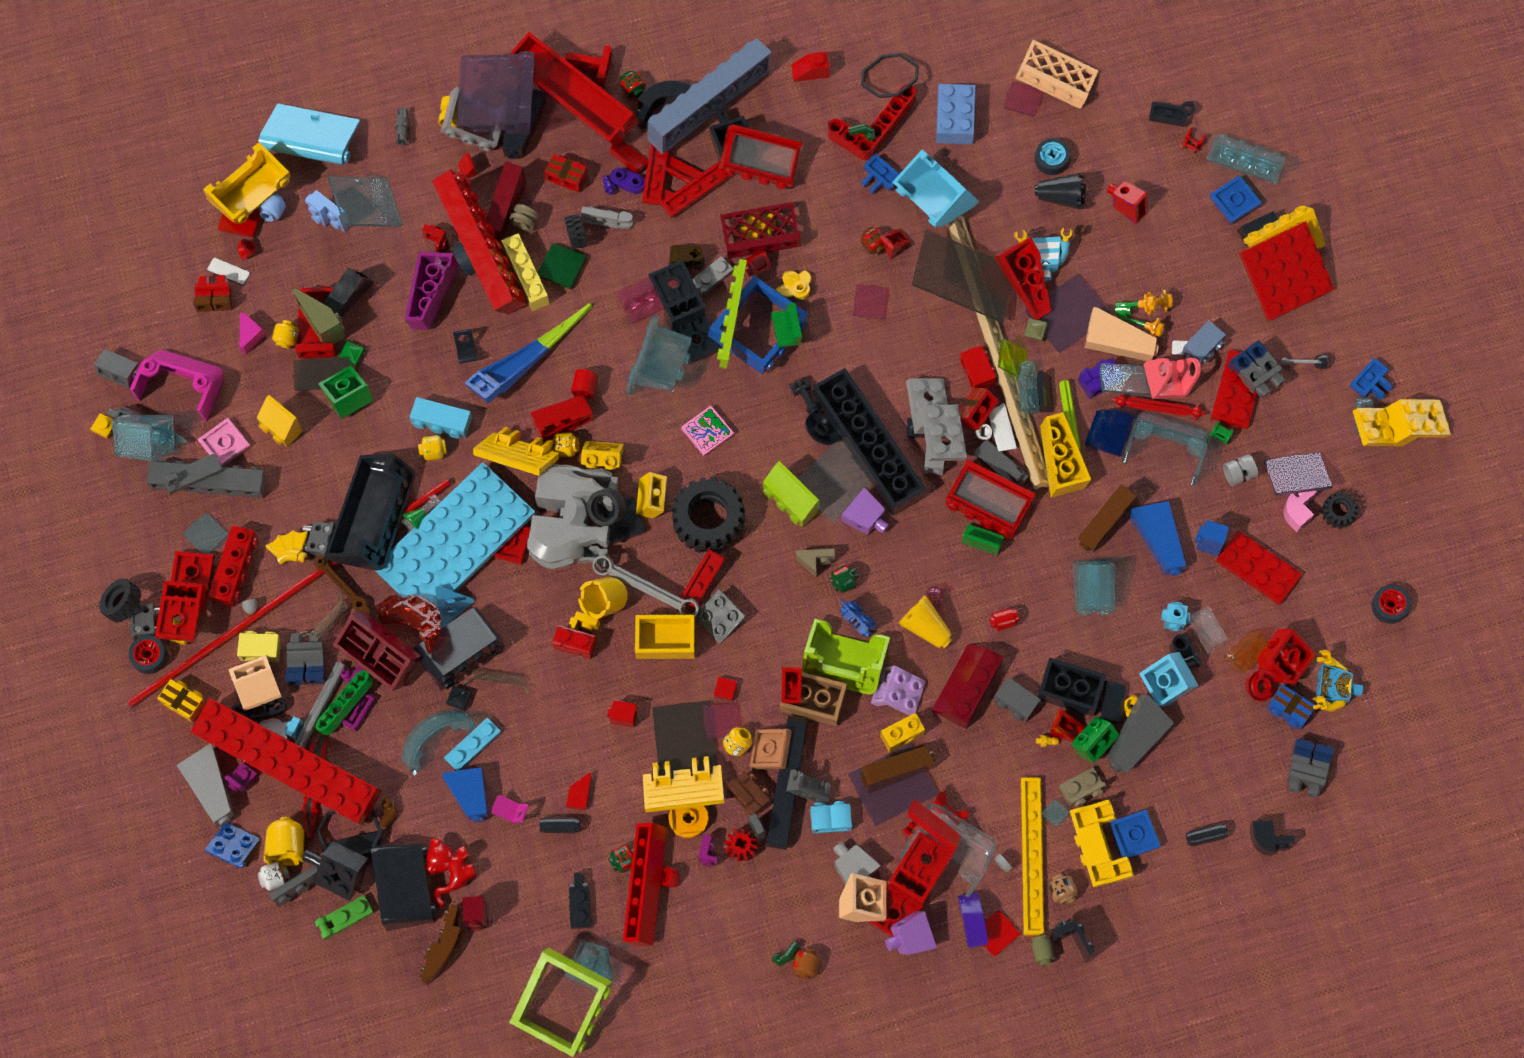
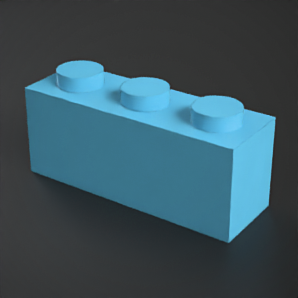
[409,397,472,439]

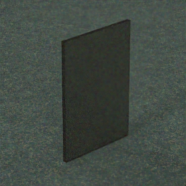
[912,229,1012,323]

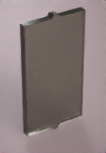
[292,357,349,391]

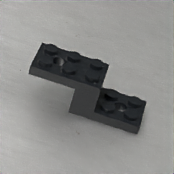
[648,260,722,365]

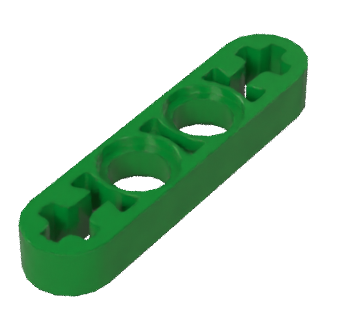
[316,670,374,735]

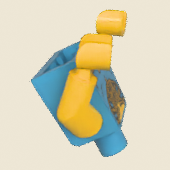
[1313,650,1363,712]

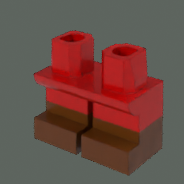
[193,275,232,312]

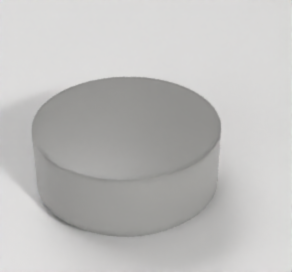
[994,854,1013,873]

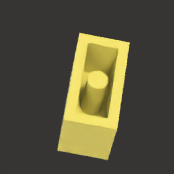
[237,631,281,662]

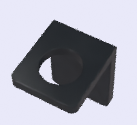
[453,329,477,364]

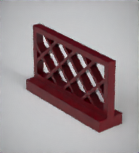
[720,202,801,259]

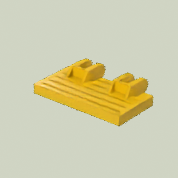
[473,427,559,476]
[643,756,725,813]

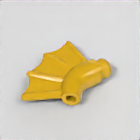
[265,530,308,565]

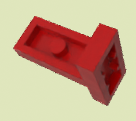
[564,45,613,87]

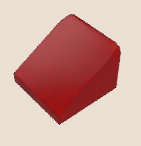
[458,153,477,178]

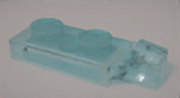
[1018,360,1039,414]

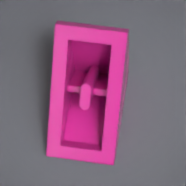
[239,313,265,354]

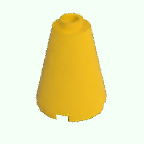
[899,595,952,648]

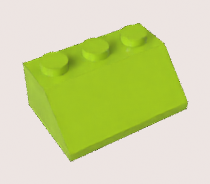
[763,461,819,528]

